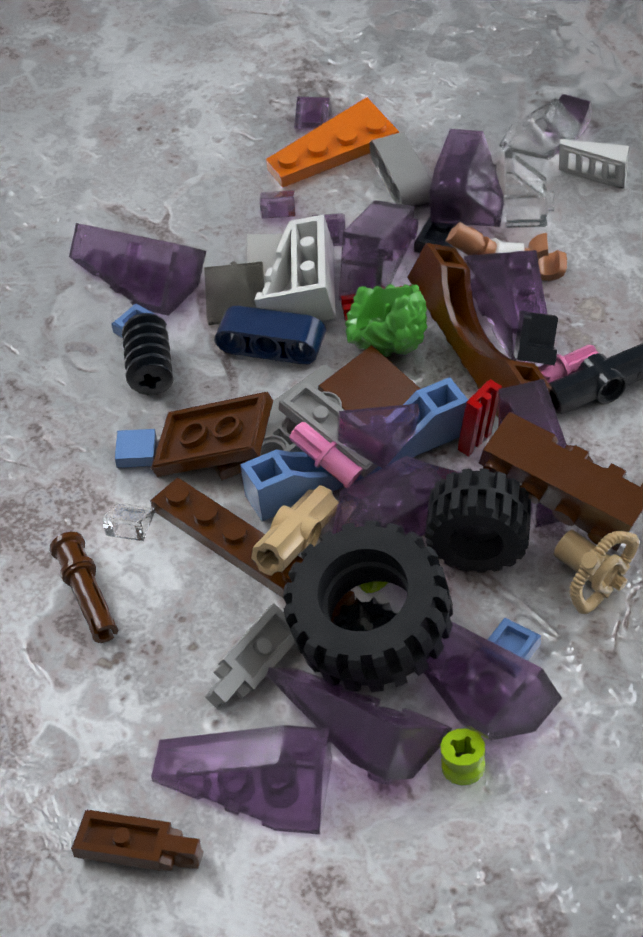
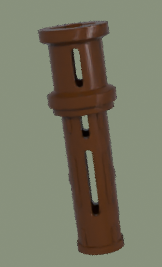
[49,531,118,643]

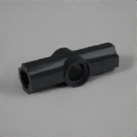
[546,343,643,415]

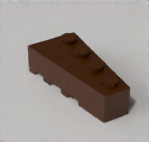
[479,411,643,552]

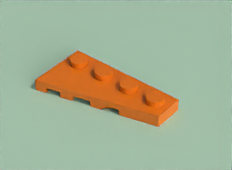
[266,97,399,188]

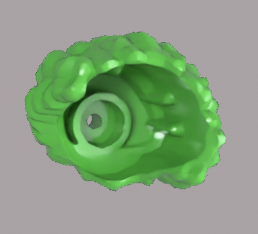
[345,284,428,357]

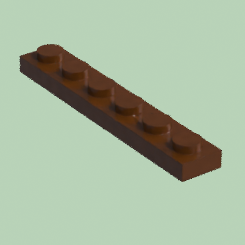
[150,477,355,623]

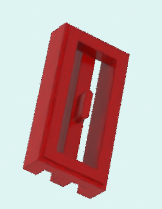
[458,379,502,457]

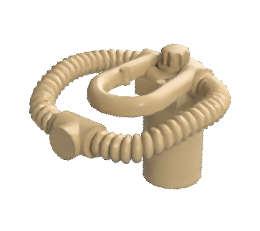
[554,530,640,614]

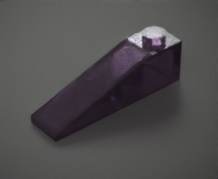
[430,129,505,227]
[69,223,206,316]
[424,621,562,741]

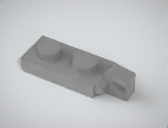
[205,603,295,709]

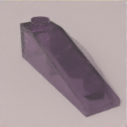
[267,667,452,785]
[151,725,332,835]

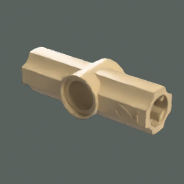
[251,485,339,576]

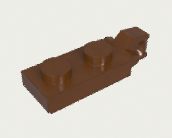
[71,809,203,871]

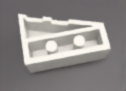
[254,214,336,321]

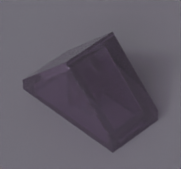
[336,403,419,469]

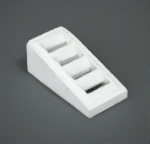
[559,139,629,187]

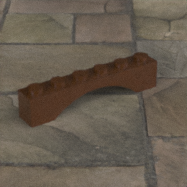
[407,243,552,422]

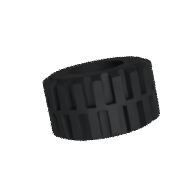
[425,468,532,573]

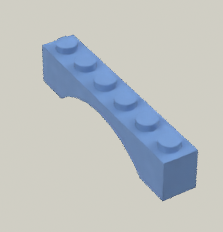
[240,377,468,522]

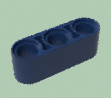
[214,306,326,365]

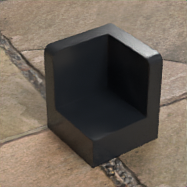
[514,310,558,365]

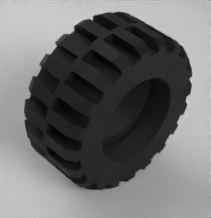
[283,521,453,692]

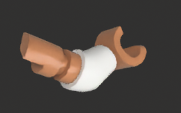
[446,222,567,281]

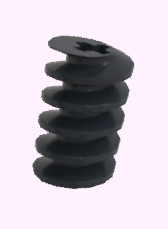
[122,313,174,395]

